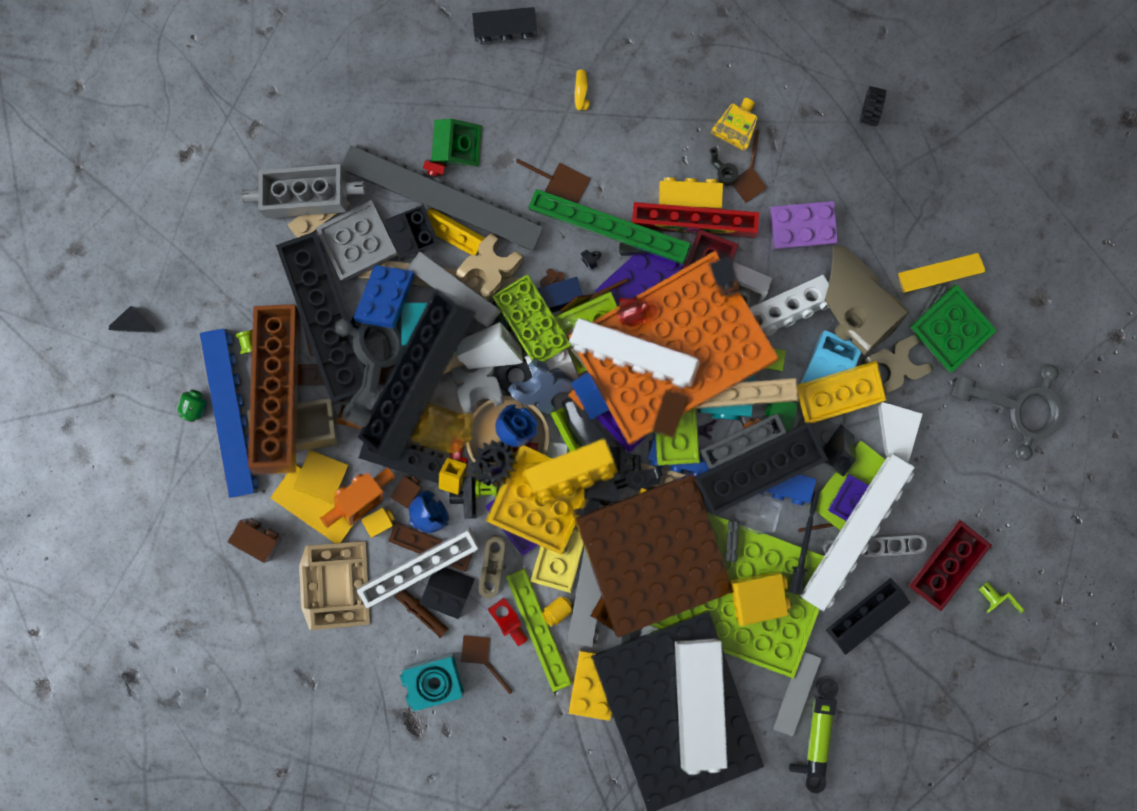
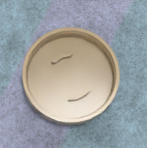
[465,395,549,475]

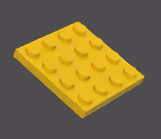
[486,445,585,555]

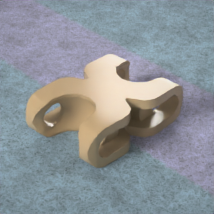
[456,233,524,301]

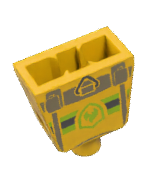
[711,97,758,151]

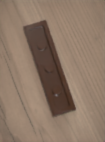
[388,522,473,572]

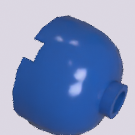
[495,404,538,447]
[409,490,449,533]

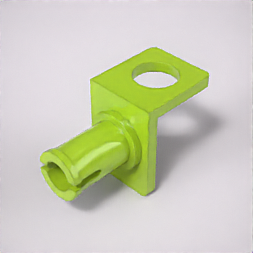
[978,581,1025,614]

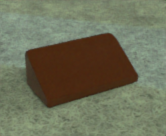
[652,390,688,438]

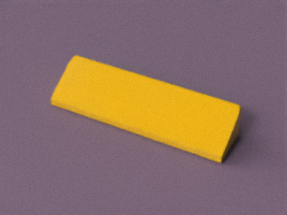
[898,253,986,293]

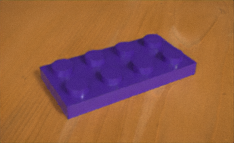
[595,254,684,307]

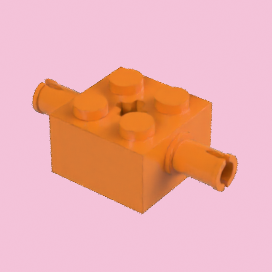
[320,468,395,528]

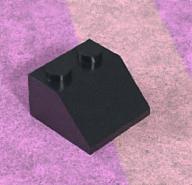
[420,567,475,619]

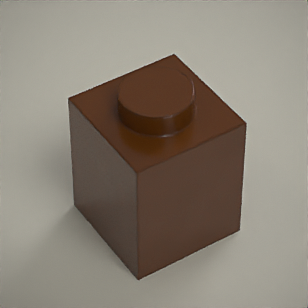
[390,475,423,508]

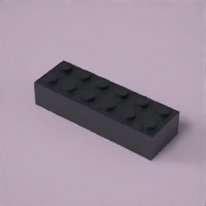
[694,422,828,516]

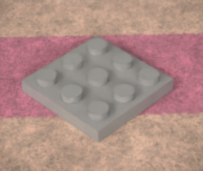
[316,200,398,283]

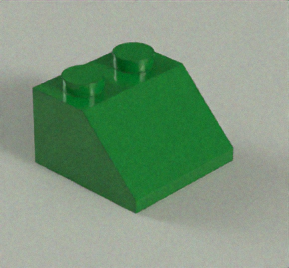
[431,118,482,167]

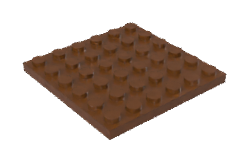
[574,473,734,638]

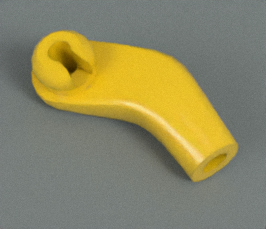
[574,69,590,111]

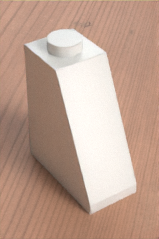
[456,323,523,369]
[878,402,922,462]

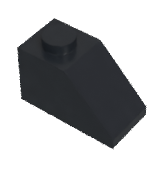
[823,425,856,477]

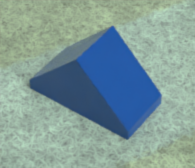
[570,373,609,420]

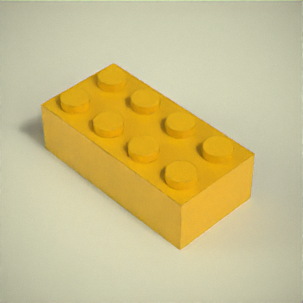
[524,439,618,504]

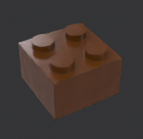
[228,517,283,563]

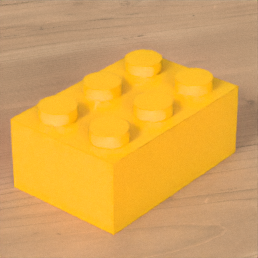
[568,649,611,721]

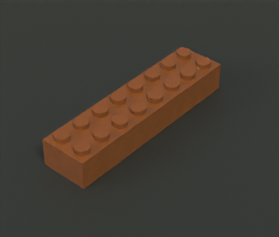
[248,304,300,474]

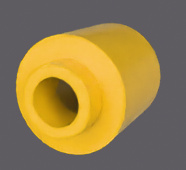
[541,596,573,627]

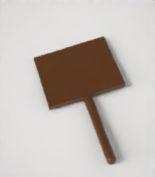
[516,159,591,204]

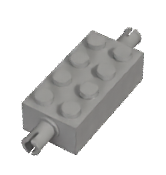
[241,164,366,218]

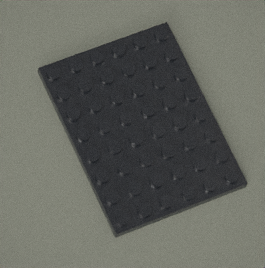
[591,610,764,811]

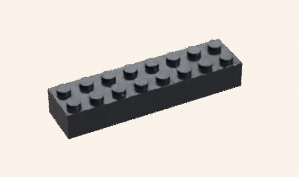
[276,231,365,405]
[358,288,476,461]

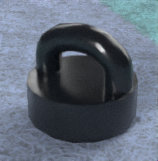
[580,249,602,271]

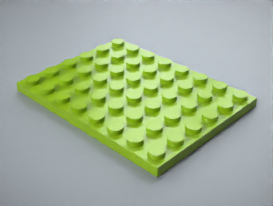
[651,512,824,679]

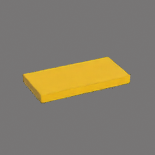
[797,361,887,424]
[270,465,355,543]

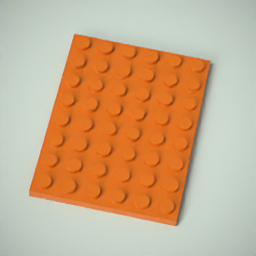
[568,251,779,445]

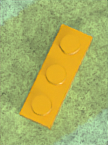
[427,207,485,256]

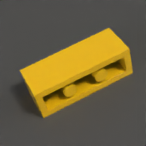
[658,177,723,209]

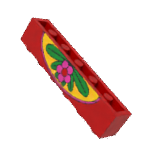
[631,202,759,238]

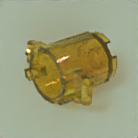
[410,402,473,454]

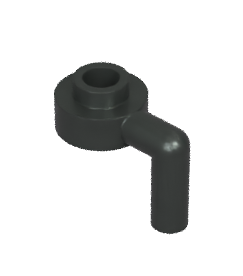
[710,147,738,186]

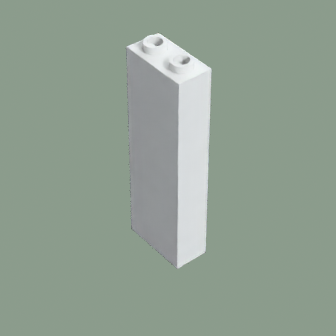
[675,638,727,774]

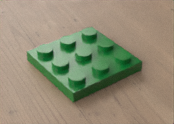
[909,284,997,373]

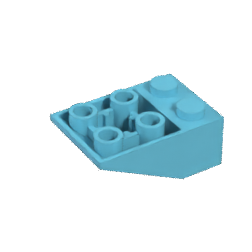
[800,330,861,384]

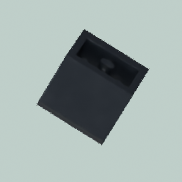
[385,205,439,261]

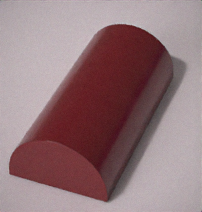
[907,519,992,611]

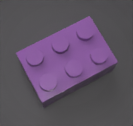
[769,201,838,251]

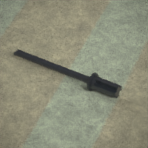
[789,490,819,595]

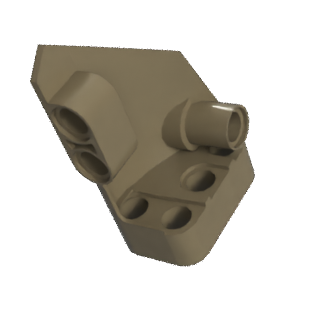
[825,245,909,355]

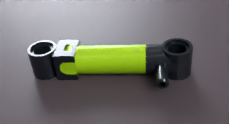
[788,676,838,794]

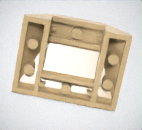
[299,541,370,630]

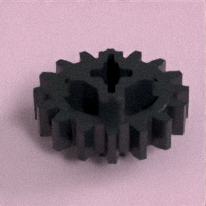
[471,440,517,487]

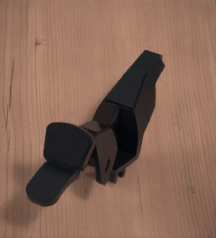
[562,398,634,518]

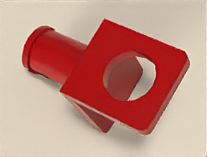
[488,598,528,646]

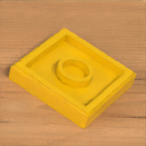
[293,450,348,504]

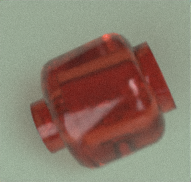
[617,297,650,328]

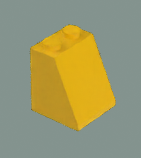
[730,572,791,626]

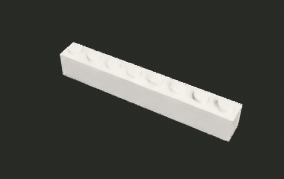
[800,453,915,611]

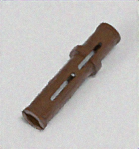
[394,589,449,638]

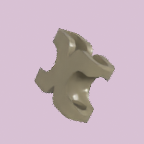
[862,335,934,394]
[479,535,506,598]

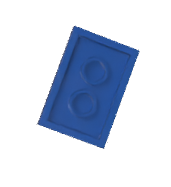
[353,265,415,328]

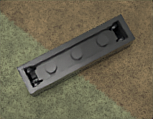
[699,413,786,469]

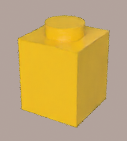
[439,458,467,495]
[361,507,396,538]

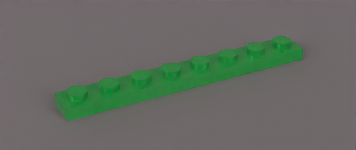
[528,189,691,265]

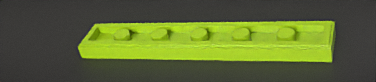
[506,568,572,692]

